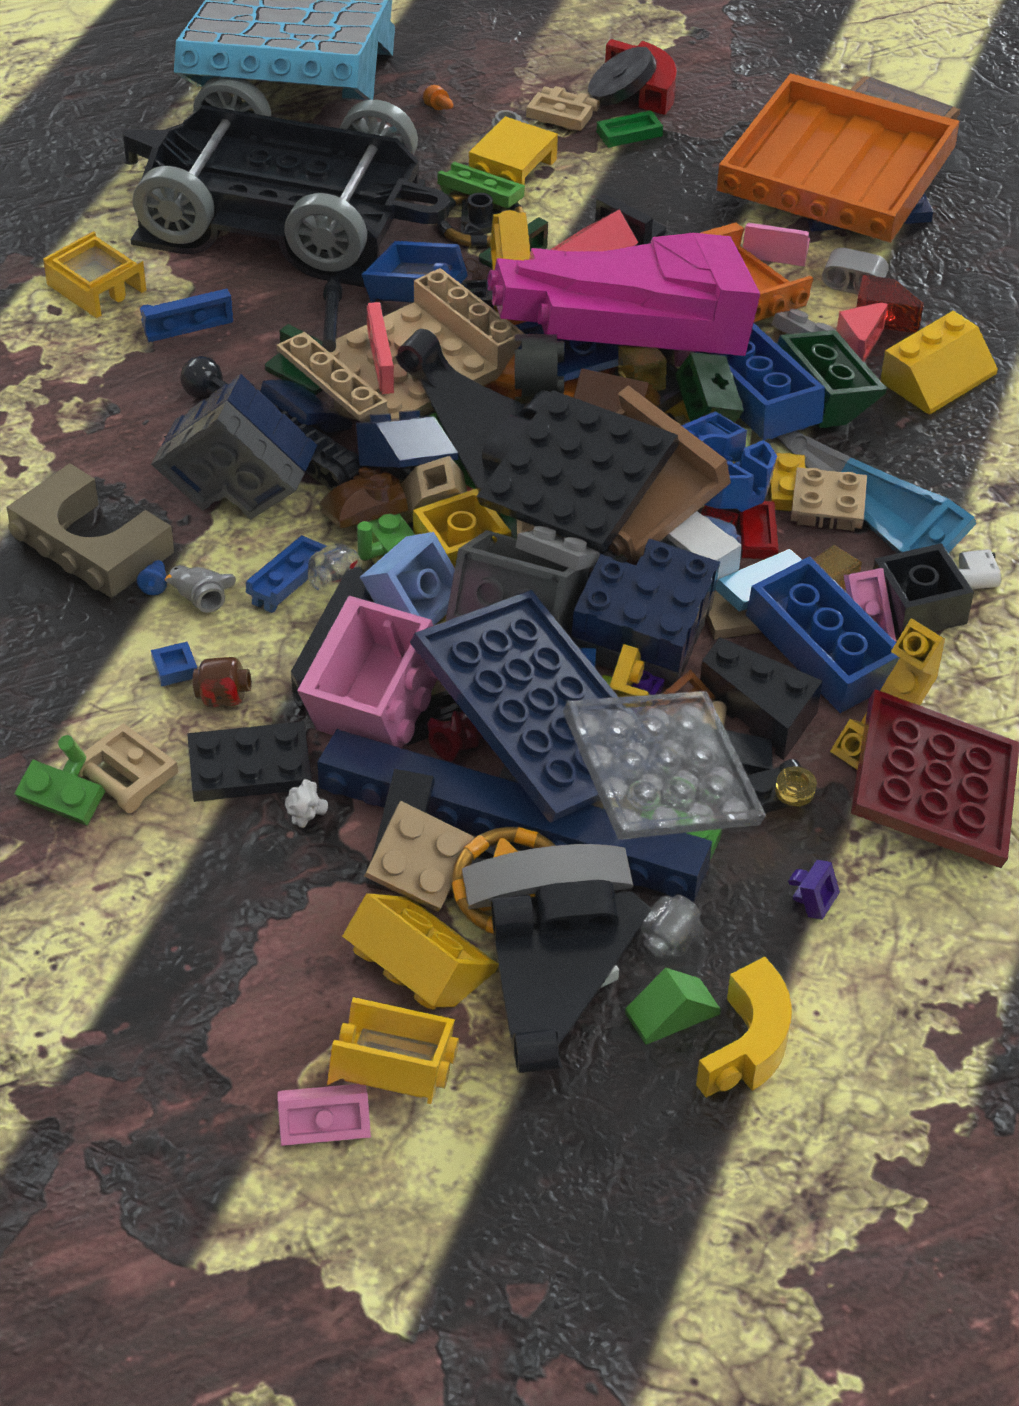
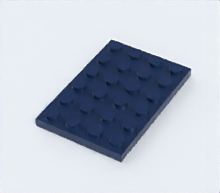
[410,590,671,823]

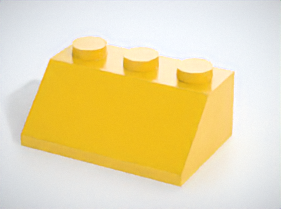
[880,311,998,415]
[342,893,499,1009]

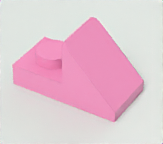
[843,568,896,641]

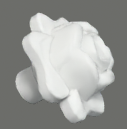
[285,779,328,828]

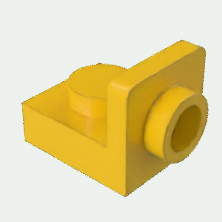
[610,644,651,709]

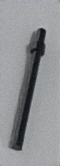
[322,276,343,353]

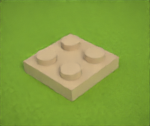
[364,801,474,912]

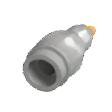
[165,565,236,613]

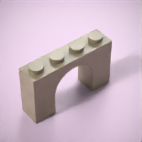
[6,464,174,598]

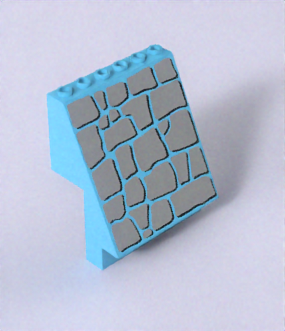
[174,0,395,100]

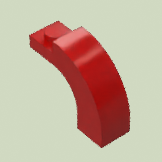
[605,39,677,115]

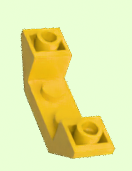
[830,618,945,770]

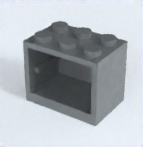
[446,530,589,635]

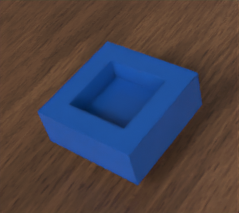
[151,641,197,687]

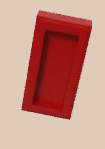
[738,501,779,559]

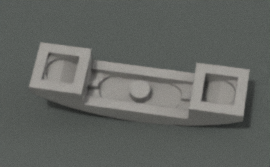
[462,844,633,909]

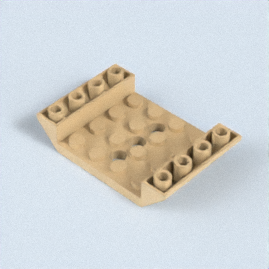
[277,268,524,422]

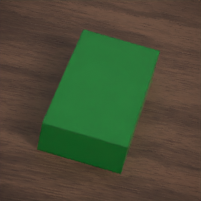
[596,110,663,148]

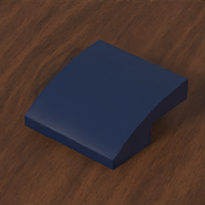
[260,380,353,434]

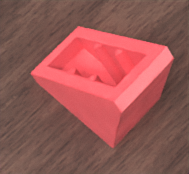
[837,302,888,362]

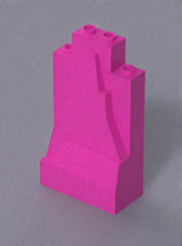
[487,233,760,356]

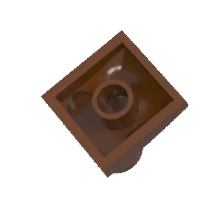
[319,466,409,529]

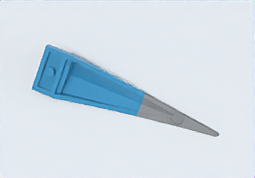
[776,431,977,553]

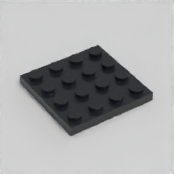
[477,391,680,553]

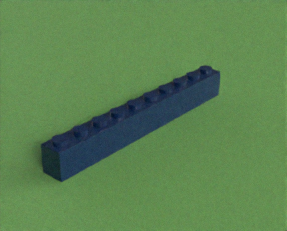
[317,729,712,902]

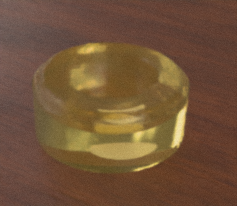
[775,766,817,807]

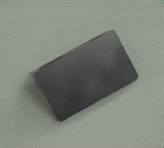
[595,193,666,246]

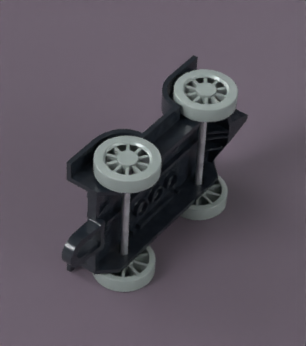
[123,77,449,288]

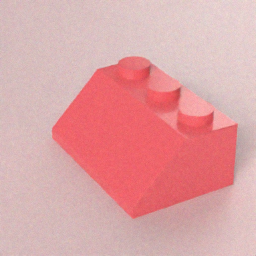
[550,209,638,251]

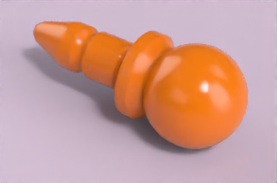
[423,85,454,110]

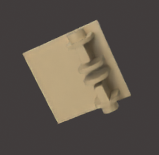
[791,467,867,532]

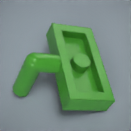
[357,513,415,561]
[14,735,105,826]

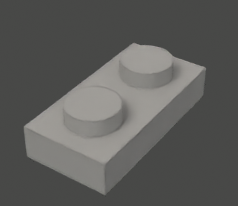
[771,309,844,339]
[515,526,600,571]

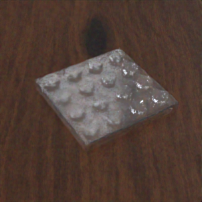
[562,691,766,840]

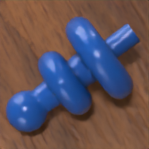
[137,560,167,596]

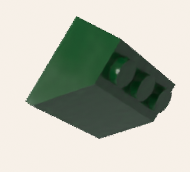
[777,330,887,428]

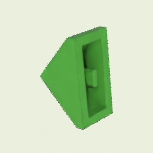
[625,967,721,1045]

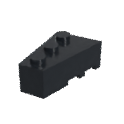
[700,637,823,760]

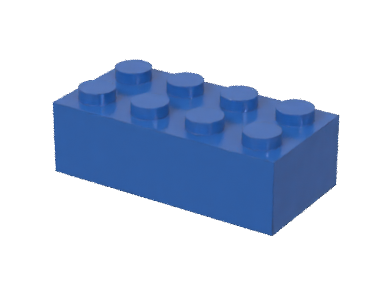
[695,323,825,440]
[746,556,900,713]

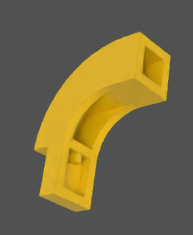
[696,957,792,1098]

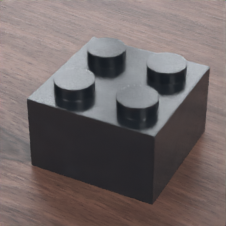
[873,543,974,637]

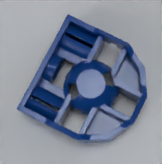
[681,411,777,512]

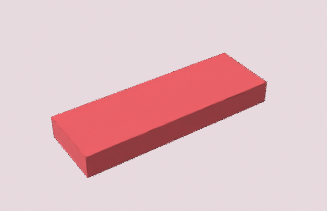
[367,302,394,394]

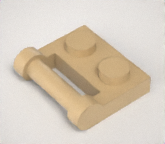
[78,723,178,813]

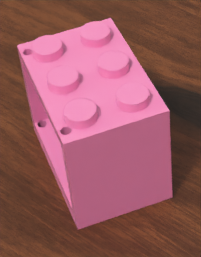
[297,596,438,748]

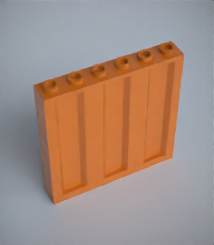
[717,73,960,243]

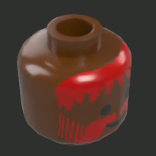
[193,657,252,708]

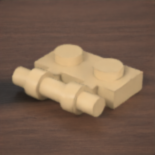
[526,86,600,131]

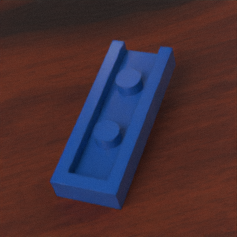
[140,289,233,342]
[246,535,332,613]

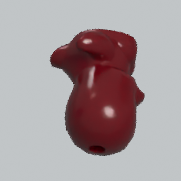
[427,711,485,762]

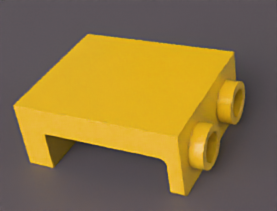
[469,116,558,185]

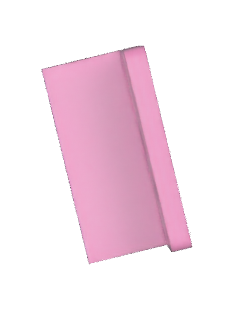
[743,223,810,266]
[278,1084,371,1146]

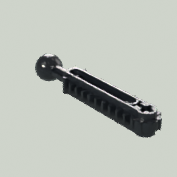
[180,356,364,491]

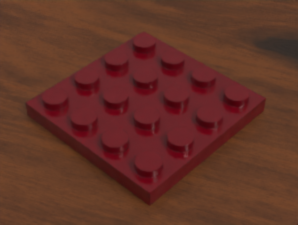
[850,689,1019,868]

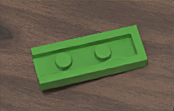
[437,162,525,208]

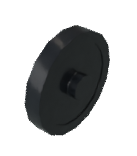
[588,47,657,106]

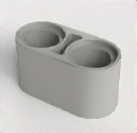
[822,248,889,297]

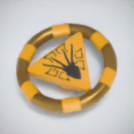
[451,827,556,934]

